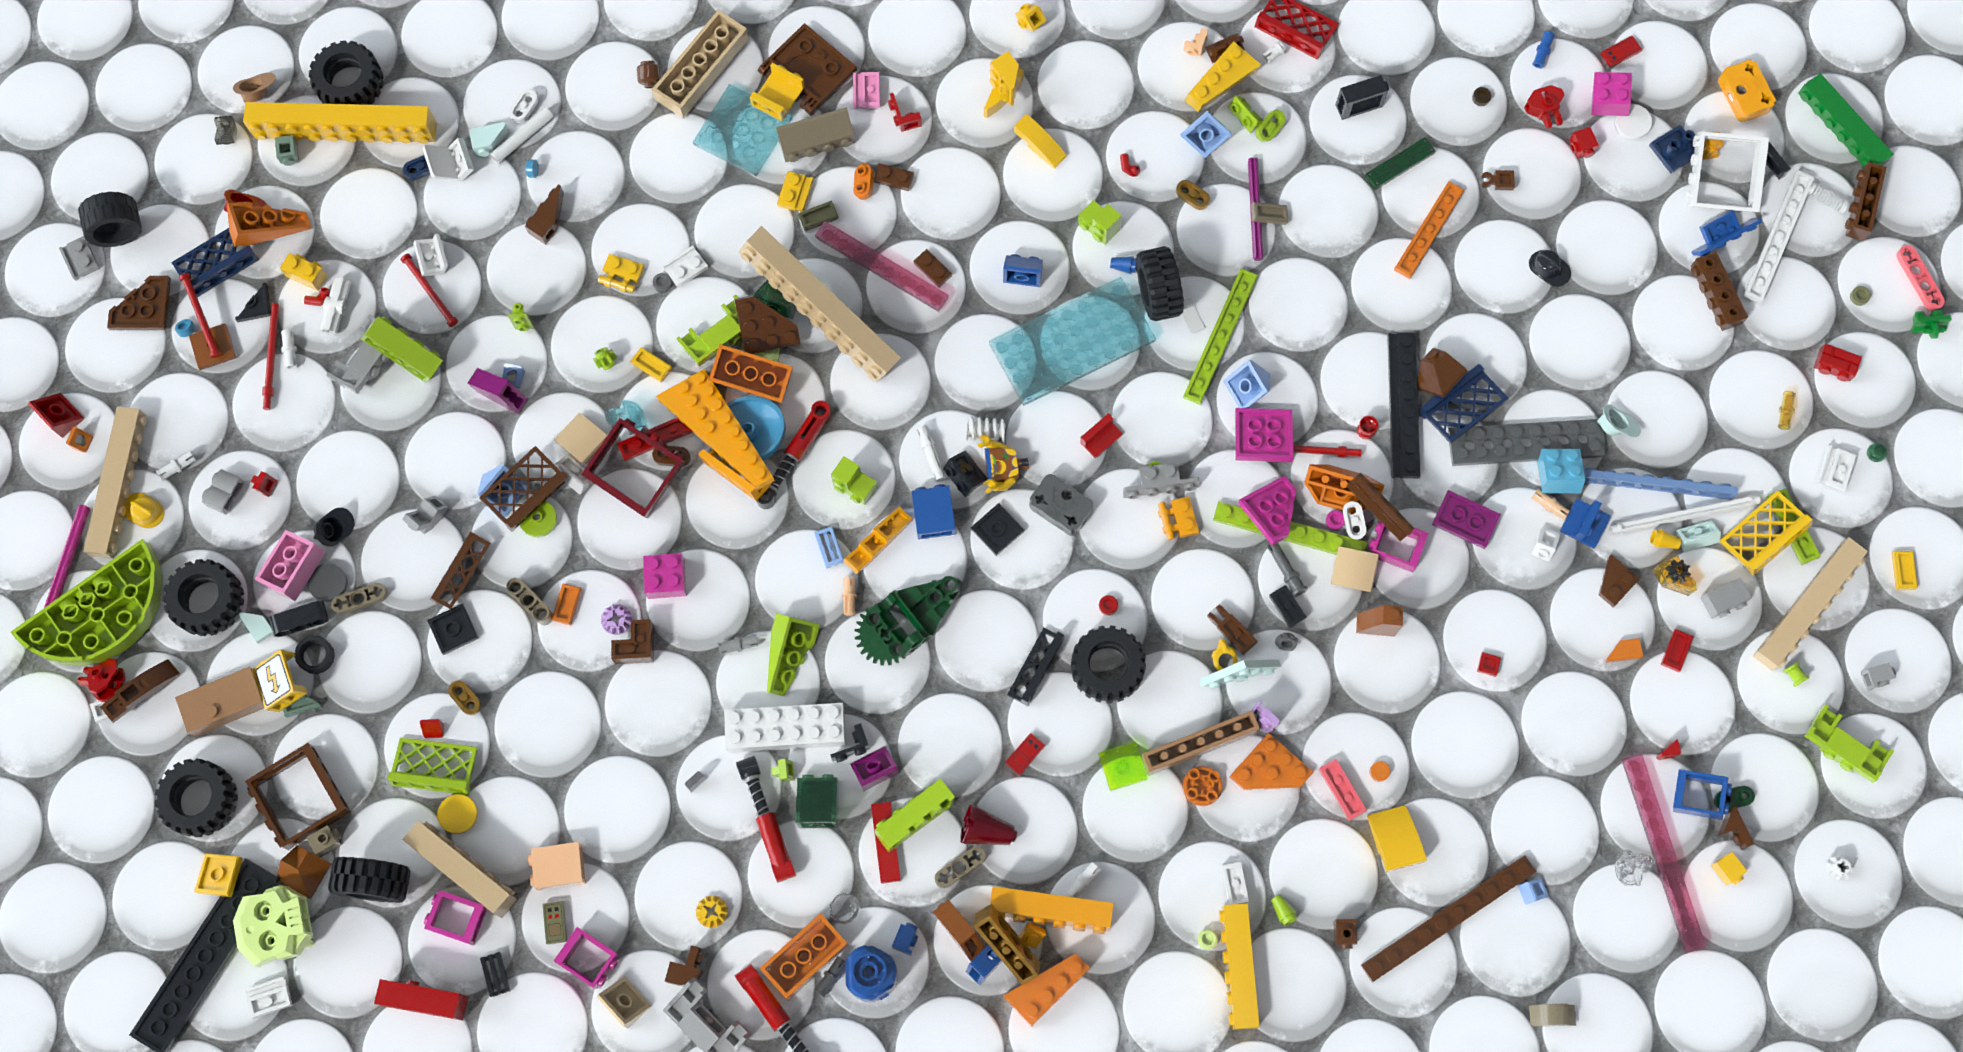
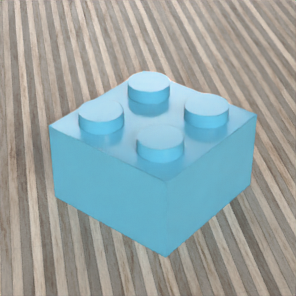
[1537,449,1585,493]

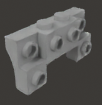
[326,314,389,394]
[663,977,752,1052]

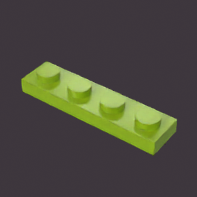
[1766,488,1821,565]

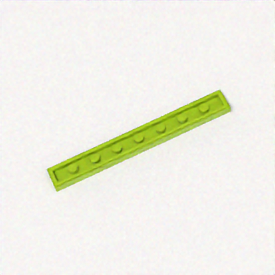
[1183,268,1258,405]

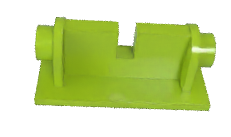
[1228,95,1262,134]
[508,303,534,331]

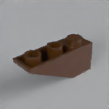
[525,184,564,245]

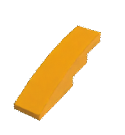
[844,506,913,574]

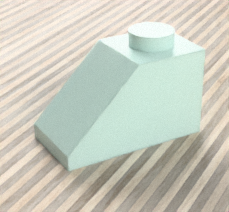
[469,122,509,157]

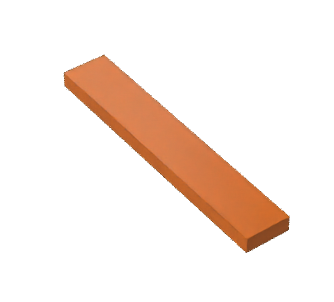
[1394,181,1464,279]

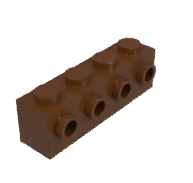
[1845,162,1887,241]
[1691,252,1748,331]

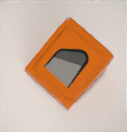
[66,427,93,453]

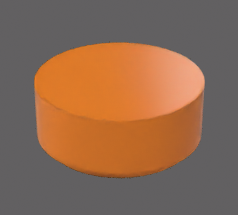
[1369,761,1390,782]

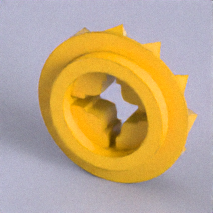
[696,895,728,928]

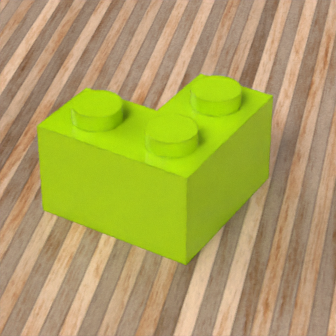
[1078,200,1122,245]
[831,456,878,505]

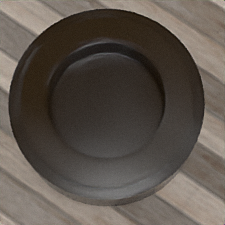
[1472,87,1491,106]

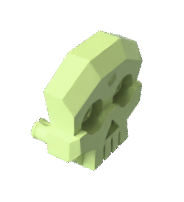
[233,885,315,967]

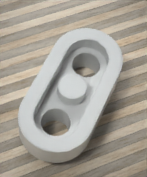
[509,89,538,123]
[1343,501,1366,539]

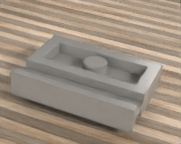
[59,236,100,281]

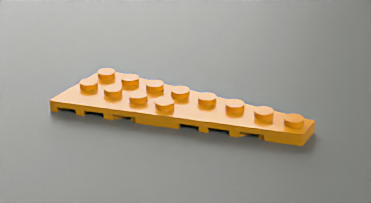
[656,369,775,490]

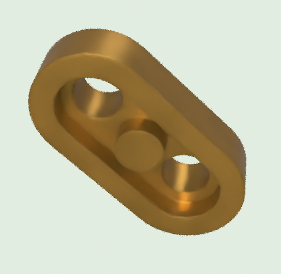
[1176,180,1210,210]
[448,680,481,716]

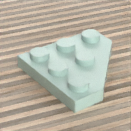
[1199,660,1281,689]

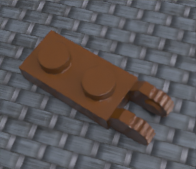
[1207,605,1258,656]

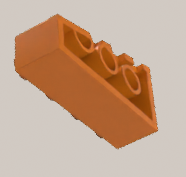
[1003,953,1090,1027]

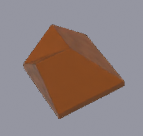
[277,845,332,899]

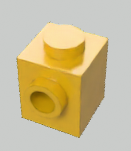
[1711,852,1748,885]

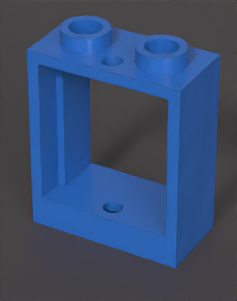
[1673,769,1732,820]

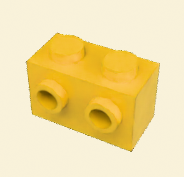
[280,253,327,291]

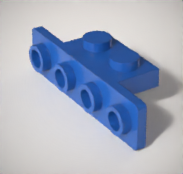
[1691,210,1762,257]

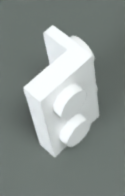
[413,234,449,277]

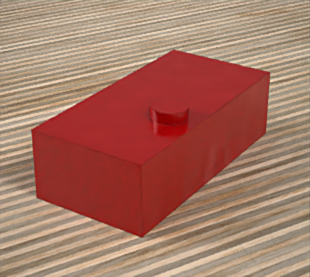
[374,979,469,1021]

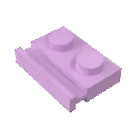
[1252,700,1280,734]

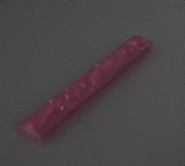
[815,221,949,312]

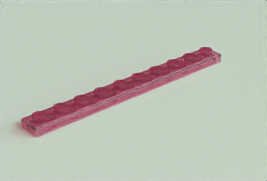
[1621,754,1707,954]

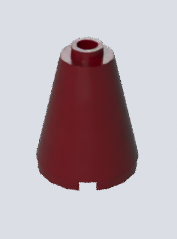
[960,805,1017,845]

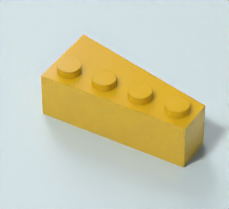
[1184,41,1261,112]

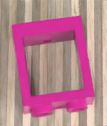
[1368,521,1429,573]
[424,890,487,946]
[554,927,620,989]

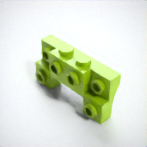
[676,295,742,367]
[1804,704,1894,783]

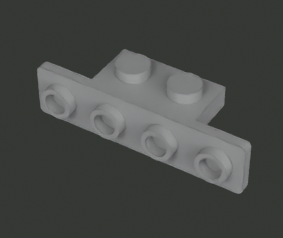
[1123,462,1200,499]

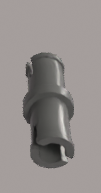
[814,956,846,997]

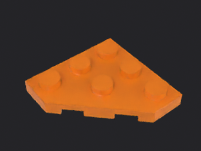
[1229,733,1314,790]

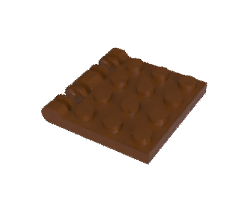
[758,23,857,116]

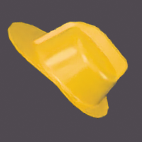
[124,492,164,528]

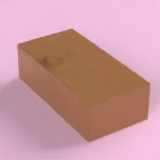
[175,666,264,737]

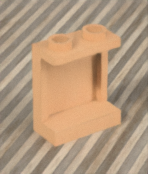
[528,842,586,891]

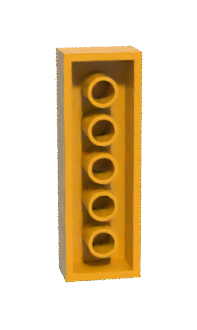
[990,886,1114,934]

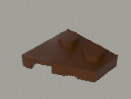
[1598,554,1639,608]

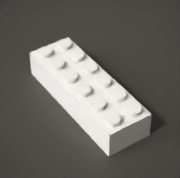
[724,703,846,753]

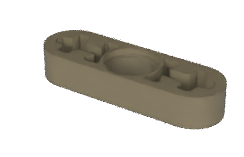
[331,583,388,615]
[935,846,986,888]

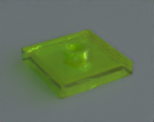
[1098,742,1148,791]

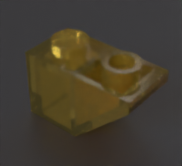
[1653,556,1697,596]

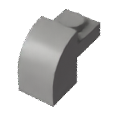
[402,496,449,534]

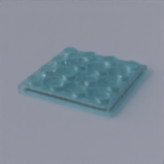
[693,84,792,176]

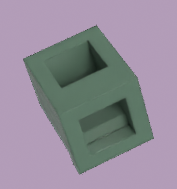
[275,135,299,166]

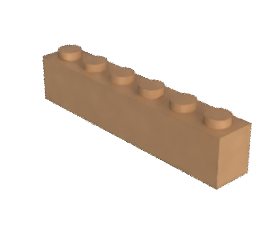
[1141,711,1260,776]

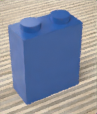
[911,484,956,540]

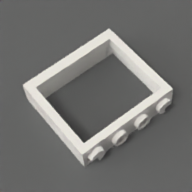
[1686,132,1769,213]

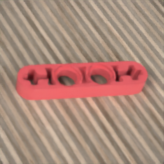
[1896,245,1945,311]

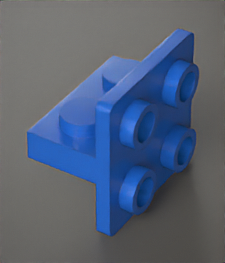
[1560,499,1611,549]

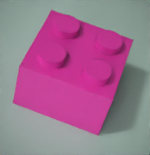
[1591,72,1632,116]
[643,553,686,599]

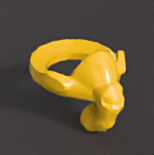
[1211,639,1238,671]

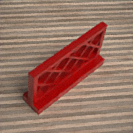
[1254,0,1339,60]

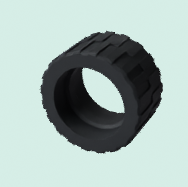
[78,191,142,247]

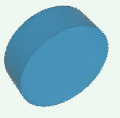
[526,159,539,178]
[175,319,196,337]

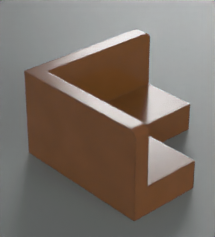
[611,619,654,664]

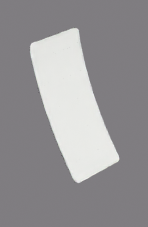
[1182,298,1205,333]

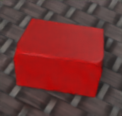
[419,719,444,738]
[1656,739,1682,760]

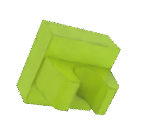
[771,759,795,782]

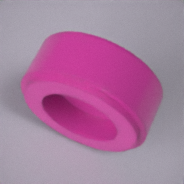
[1325,510,1345,530]

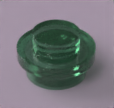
[1867,443,1887,462]

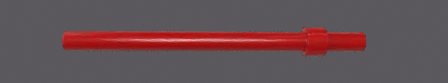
[262,303,279,410]
[1293,445,1362,458]

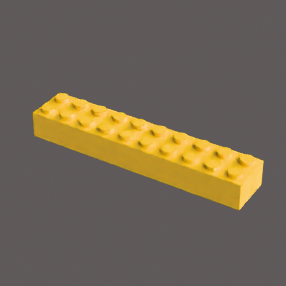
[243,102,437,144]

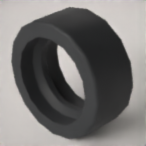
[295,635,335,674]

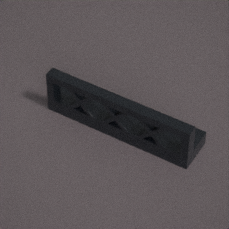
[1007,627,1064,706]

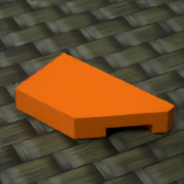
[1606,638,1643,663]

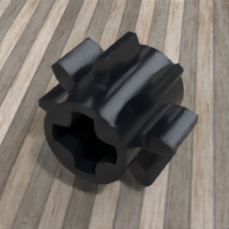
[1665,559,1691,584]

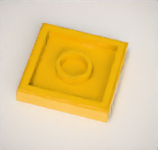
[194,853,243,897]

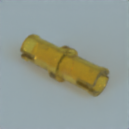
[1778,391,1796,430]

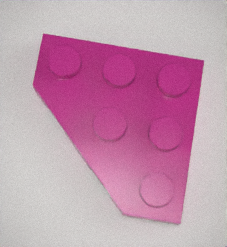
[1238,476,1296,546]

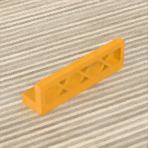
[698,449,771,501]

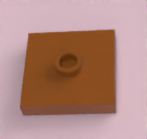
[189,323,236,370]

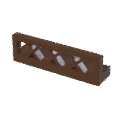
[430,532,491,610]

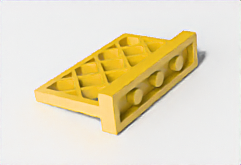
[1720,491,1813,576]

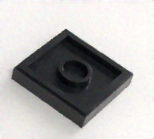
[970,503,1025,556]
[427,603,479,655]

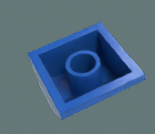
[1003,254,1043,287]

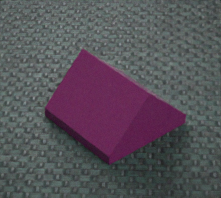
[850,747,899,791]

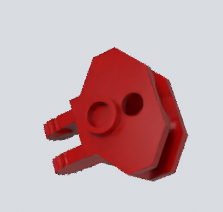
[1524,85,1565,129]
[77,658,126,702]

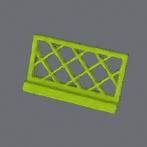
[387,737,478,796]

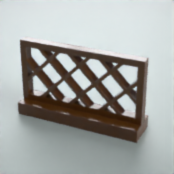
[479,446,568,532]
[1346,472,1414,542]

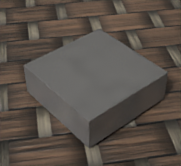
[684,771,706,792]

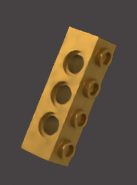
[973,904,1040,985]

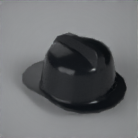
[1529,250,1571,287]
[313,508,354,547]

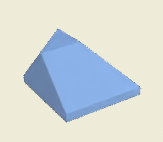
[1180,111,1232,158]
[1223,360,1270,408]
[478,464,530,517]

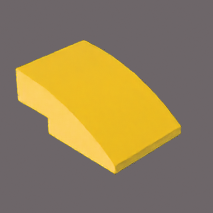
[1367,805,1427,872]

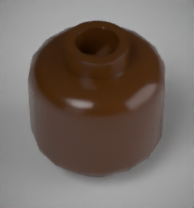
[636,60,661,88]

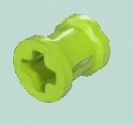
[1783,661,1810,687]

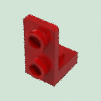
[888,93,922,132]

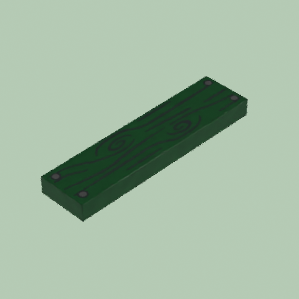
[1365,137,1436,190]

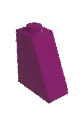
[467,368,528,414]

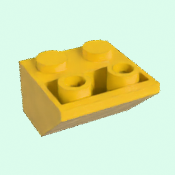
[989,51,1019,106]

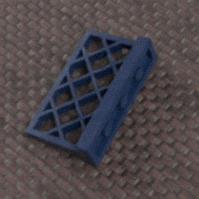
[171,228,259,297]
[1420,364,1509,444]

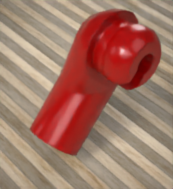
[1120,153,1141,177]
[304,287,330,306]

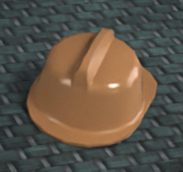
[233,72,276,103]

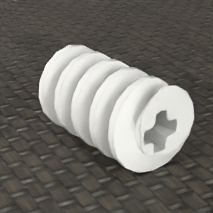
[966,416,1005,443]

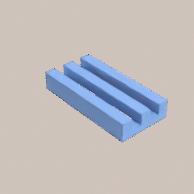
[814,526,844,569]

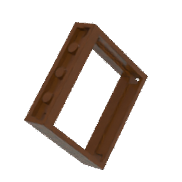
[245,743,351,850]

